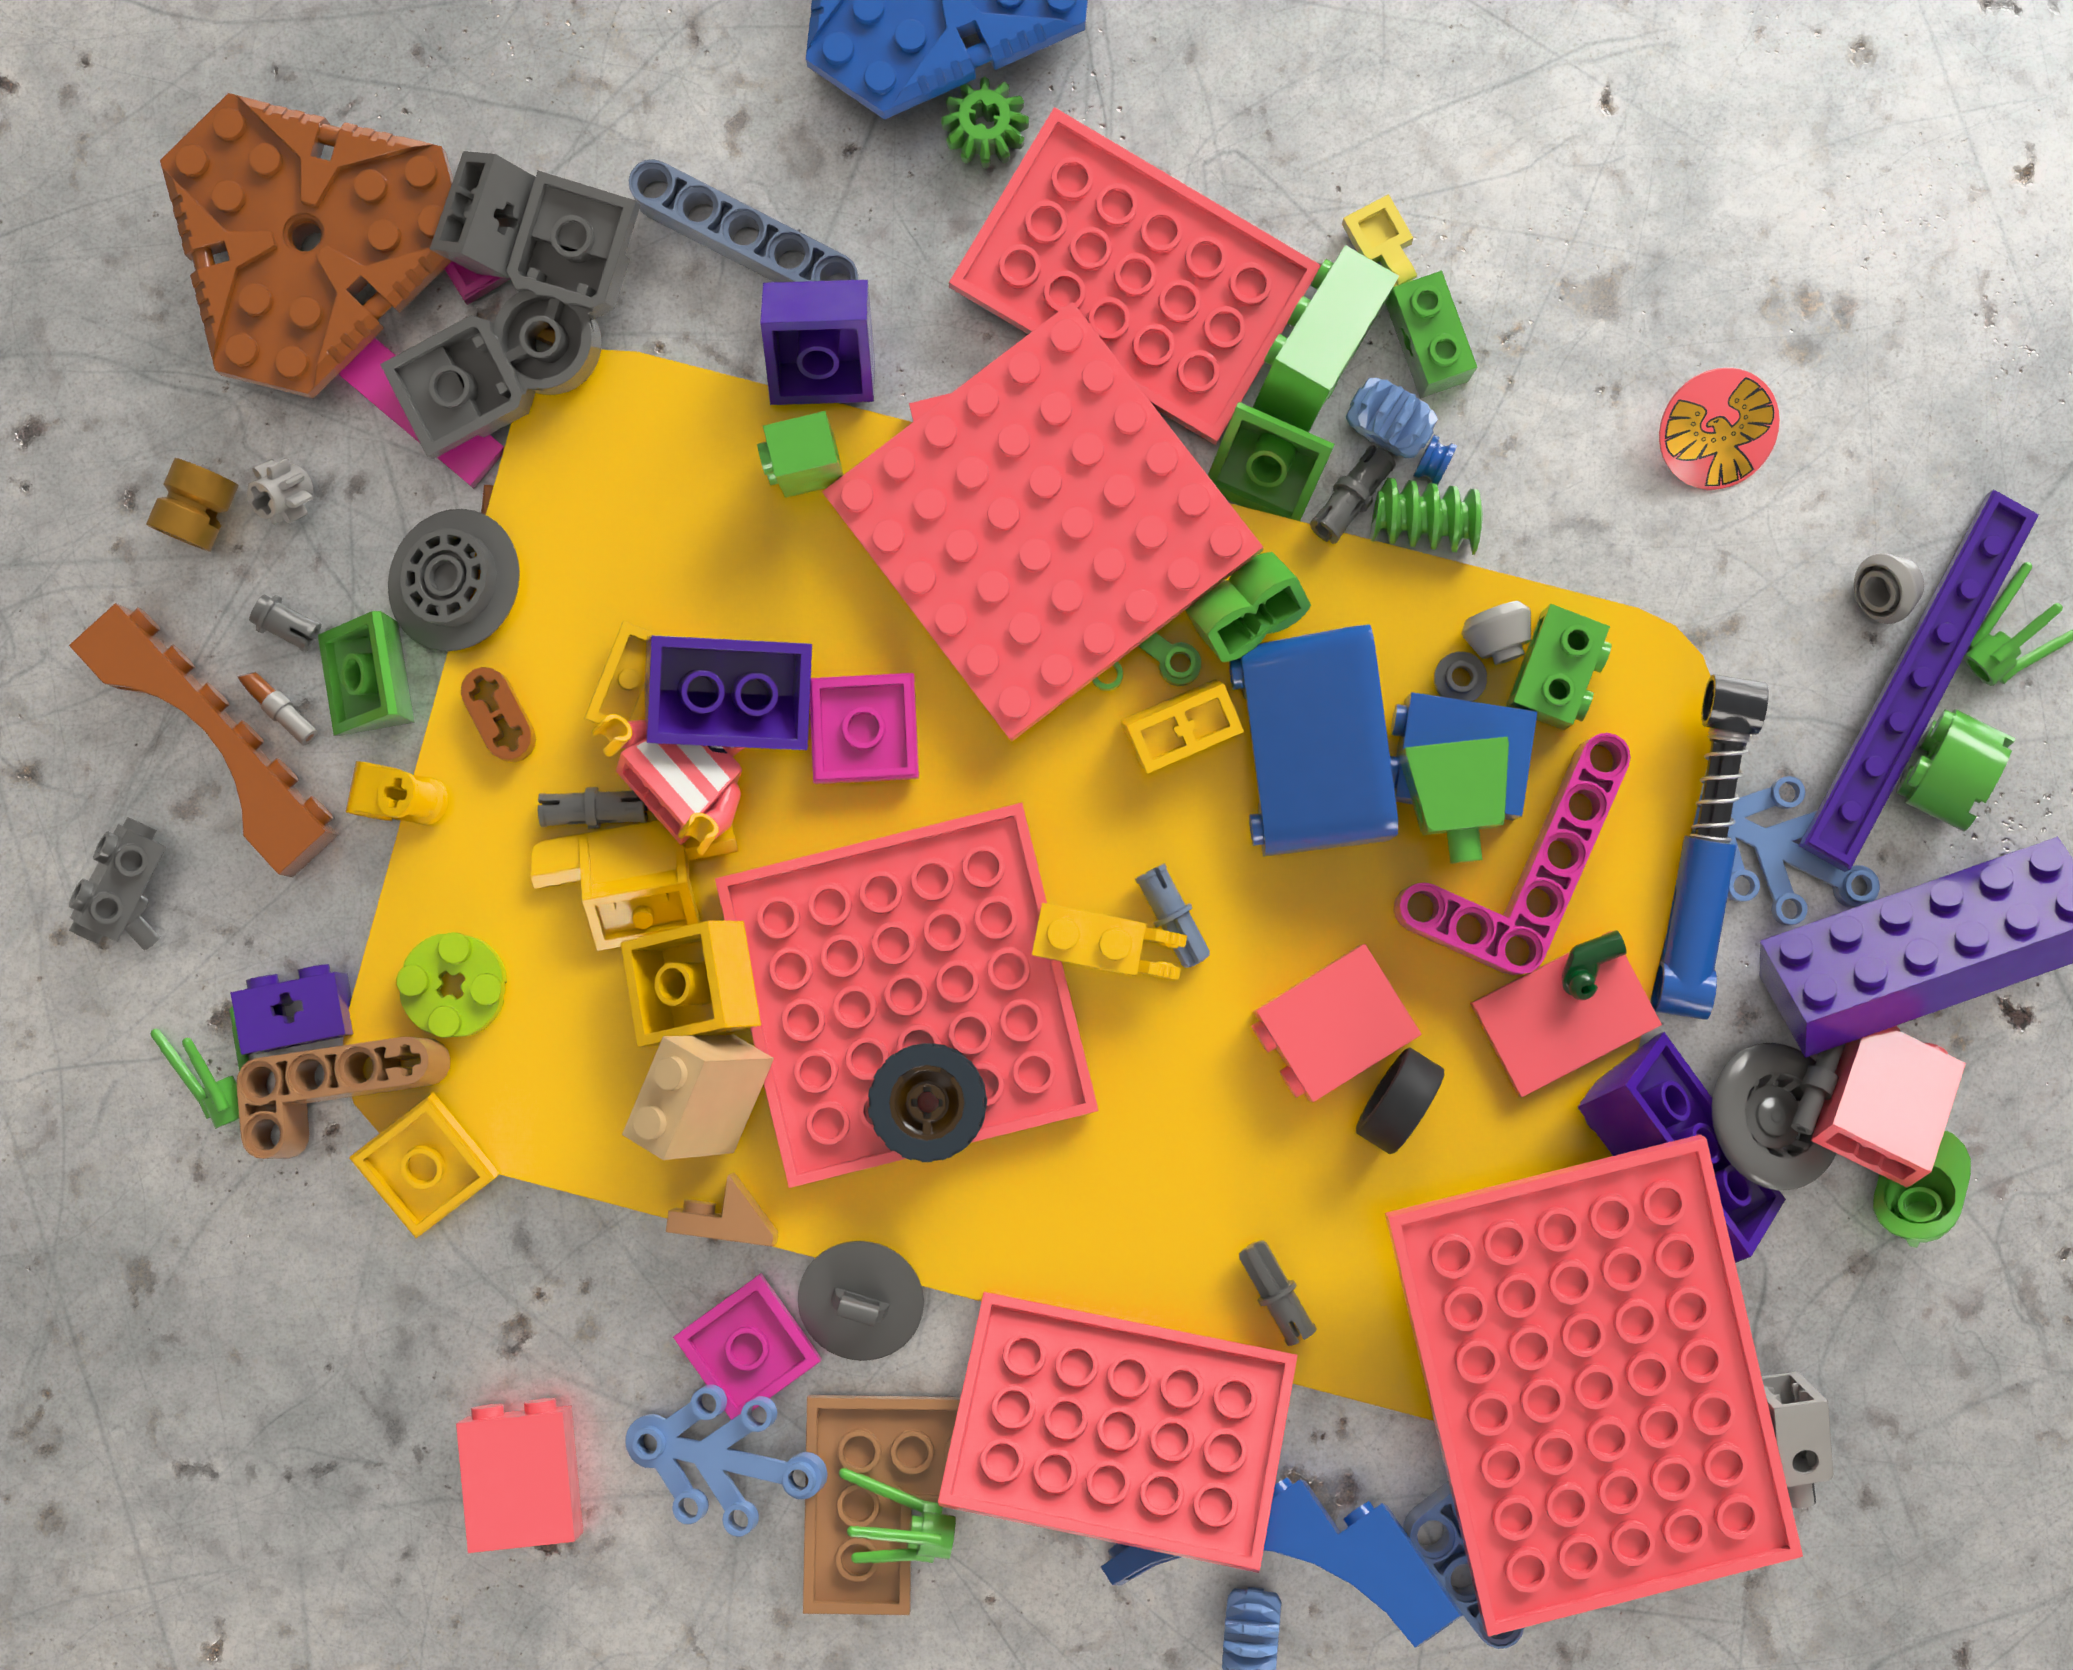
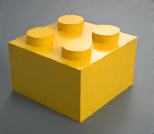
[621,921,761,1047]

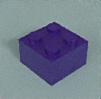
[760,280,875,405]

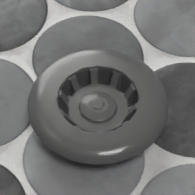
[388,509,520,651]
[1712,1043,1837,1190]

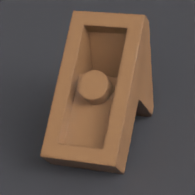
[666,1173,778,1247]

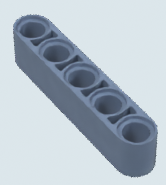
[628,159,860,282]

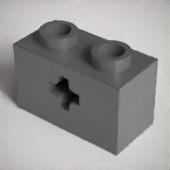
[430,151,535,278]

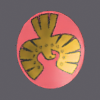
[1659,368,1780,490]

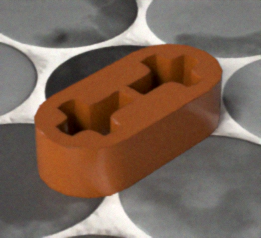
[461,667,536,762]

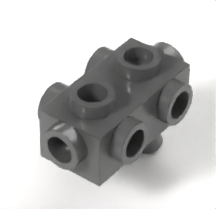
[69,817,166,950]

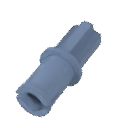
[1135,863,1210,968]

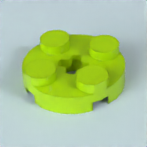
[396,932,507,1038]

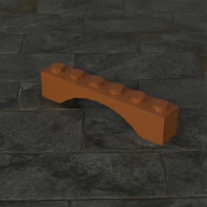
[69,603,339,877]

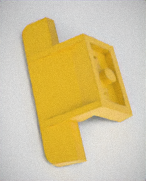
[531,820,739,951]

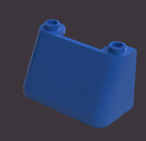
[1229,624,1398,857]

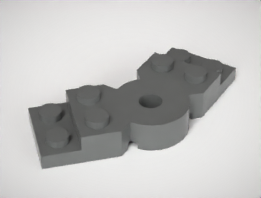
[380,170,641,459]

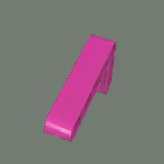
[1394,733,1631,975]

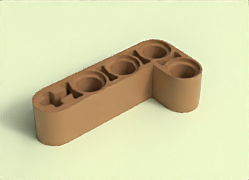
[237,1037,450,1159]

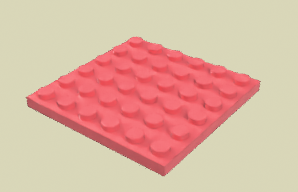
[822,301,1263,742]
[715,803,1099,1188]

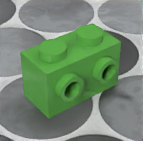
[1505,604,1612,730]

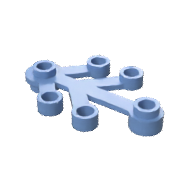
[1693,776,1880,925]
[625,1385,828,1537]

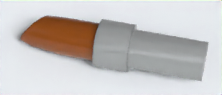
[237,672,318,746]

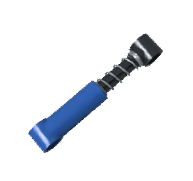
[1651,674,1769,1020]

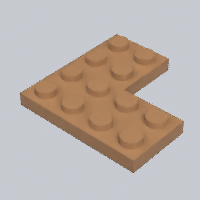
[803,1395,961,1615]

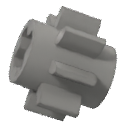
[247,458,313,525]

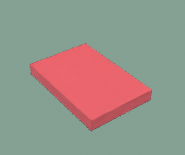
[1470,931,1662,1097]

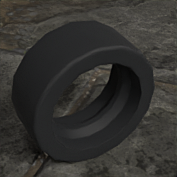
[1356,1047,1445,1154]

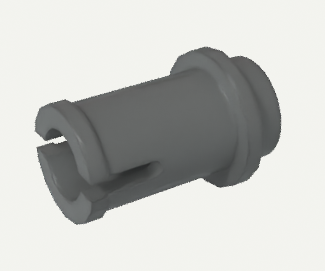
[249,594,321,652]

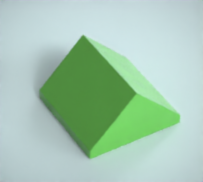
[1208,402,1335,521]
[318,611,415,736]

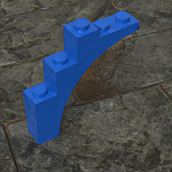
[1101,1477,1463,1648]

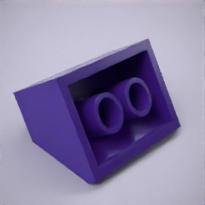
[644,635,812,750]

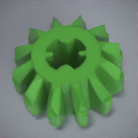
[941,76,1029,169]

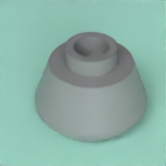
[1854,553,1924,624]
[1461,601,1531,665]

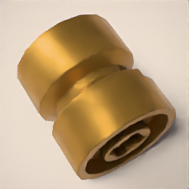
[146,458,239,552]

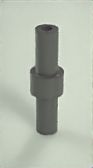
[1791,1043,1846,1135]

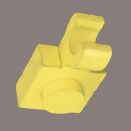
[1342,194,1417,287]

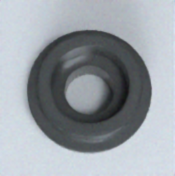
[1434,652,1487,702]

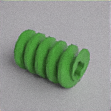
[1370,477,1483,555]

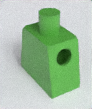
[1399,737,1509,864]

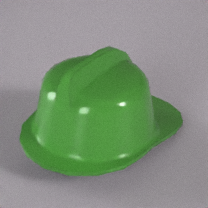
[1873,1131,1971,1248]

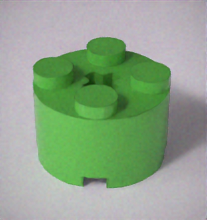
[1896,709,2015,832]

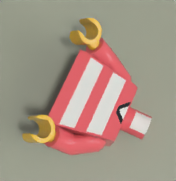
[592,714,745,855]

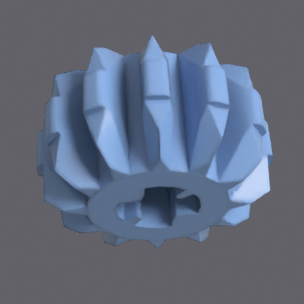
[1346,378,1438,458]
[1222,1587,1282,1670]

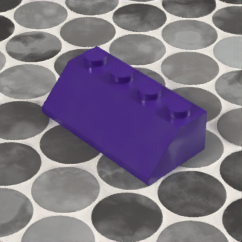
[1577,1032,1786,1263]

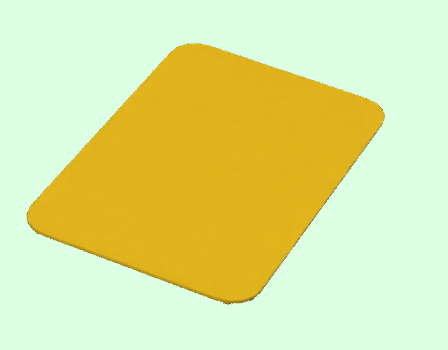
[343,349,1712,1421]

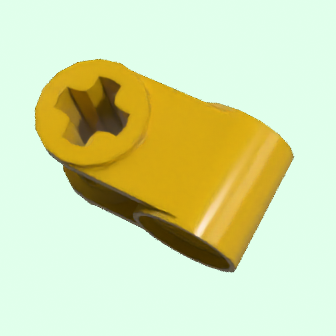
[346,761,449,825]

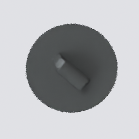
[798,1241,924,1361]

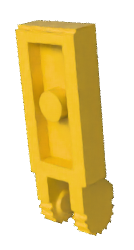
[1032,903,1187,980]

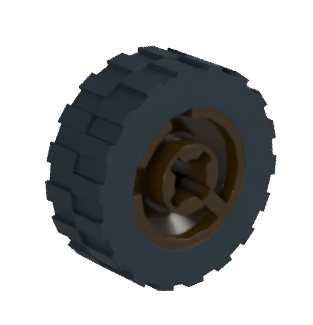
[868,1043,987,1162]

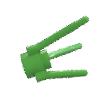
[1963,562,2073,686]
[150,1006,250,1129]
[839,1468,956,1563]

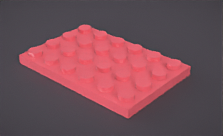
[949,107,1321,445]
[938,1292,1298,1573]

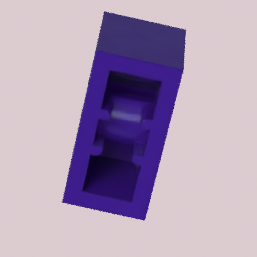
[230,964,353,1055]

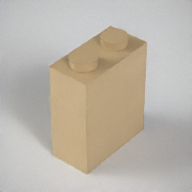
[622,1034,774,1160]

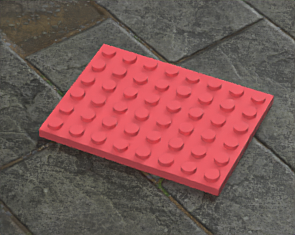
[1385,1135,1803,1637]

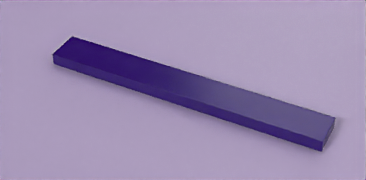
[1799,489,2039,872]

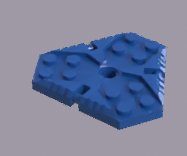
[806,0,1088,119]

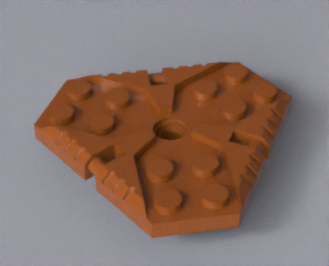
[160,93,453,399]

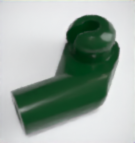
[1562,930,1627,1000]

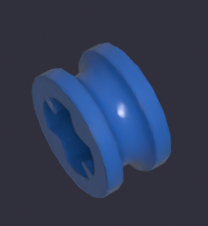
[1413,434,1457,486]

